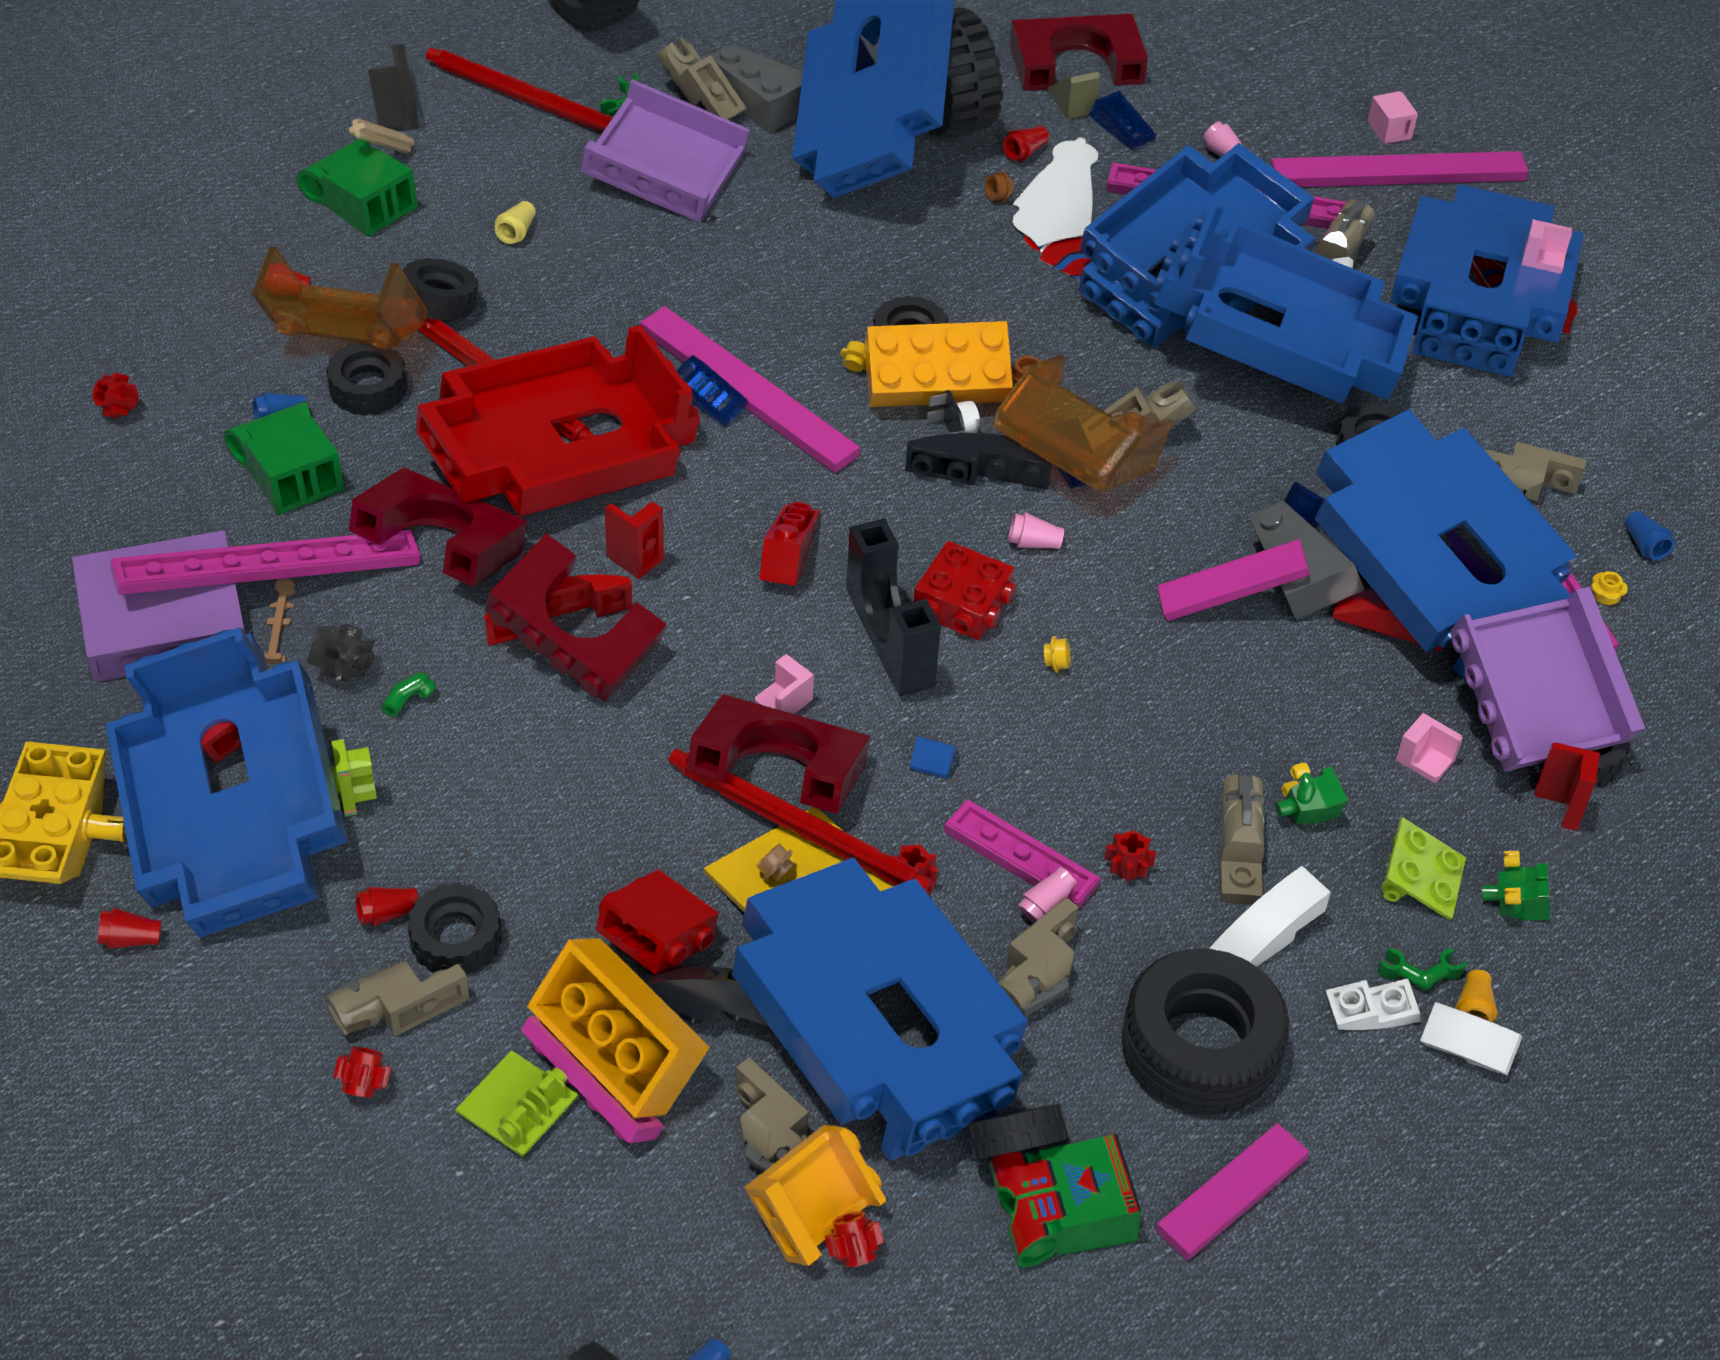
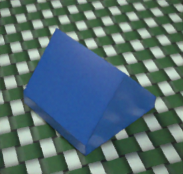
[910,736,958,779]

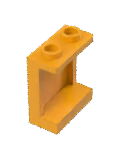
[744,1125,887,1266]

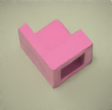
[1368,91,1418,144]
[1521,220,1572,274]
[755,654,814,714]
[1396,713,1463,782]

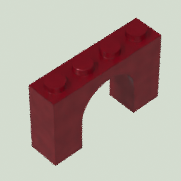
[1010,13,1148,91]
[349,467,527,587]
[485,533,667,703]
[687,694,871,814]

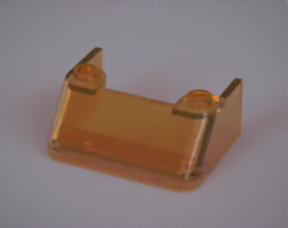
[252,246,428,349]
[993,355,1174,490]

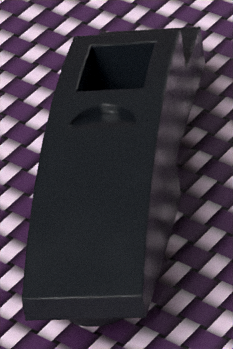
[905,433,1054,490]
[640,966,774,1033]

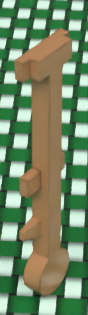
[264,578,295,664]

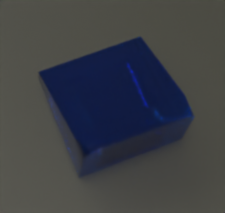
[1284,482,1324,529]

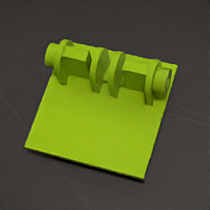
[1381,817,1466,920]
[455,1050,579,1157]

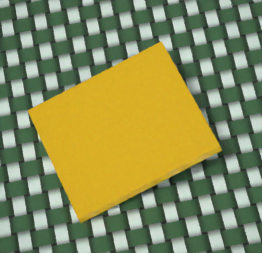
[704,807,896,913]

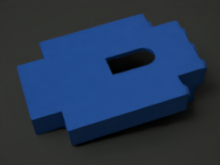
[792,0,954,198]
[1078,143,1315,349]
[1390,184,1584,377]
[1153,200,1418,404]
[1315,409,1578,680]
[106,627,348,938]
[732,857,1028,1161]

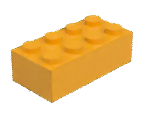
[864,321,1013,407]
[527,938,710,1118]

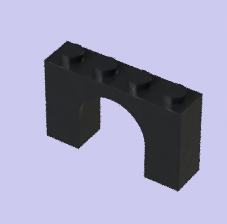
[846,518,941,696]

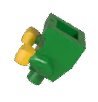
[1275,763,1348,824]
[1482,851,1550,921]

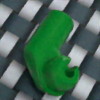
[381,672,436,717]

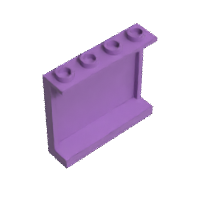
[580,80,750,223]
[72,530,245,683]
[1451,587,1645,772]

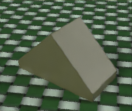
[1048,71,1101,120]

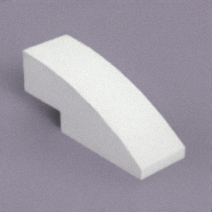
[1209,866,1331,967]

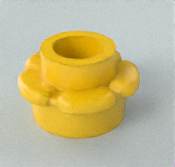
[840,341,866,372]
[1591,571,1628,605]
[1044,636,1071,673]

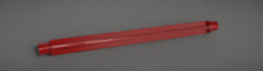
[426,47,613,133]
[396,301,596,442]
[669,748,935,895]

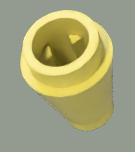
[495,201,536,244]

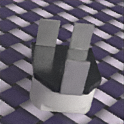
[927,390,980,434]

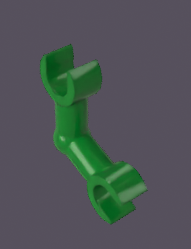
[600,73,639,117]
[1377,948,1467,991]

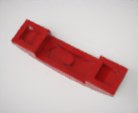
[484,574,632,646]

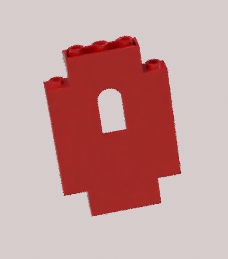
[415,325,700,517]

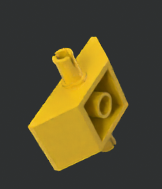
[0,741,127,884]

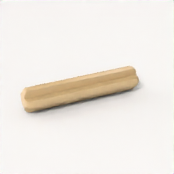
[349,118,414,154]

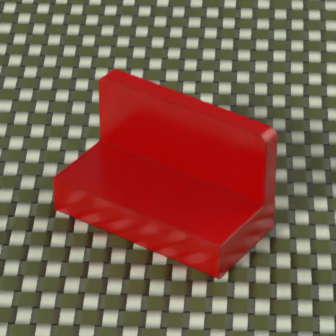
[604,501,664,579]
[1534,742,1600,831]

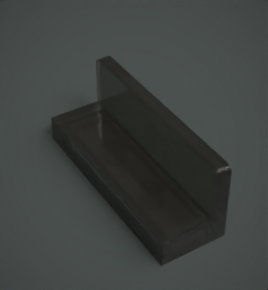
[368,44,419,131]

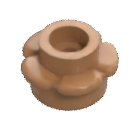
[756,843,794,881]

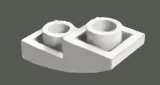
[1326,979,1421,1030]
[1420,1002,1522,1075]

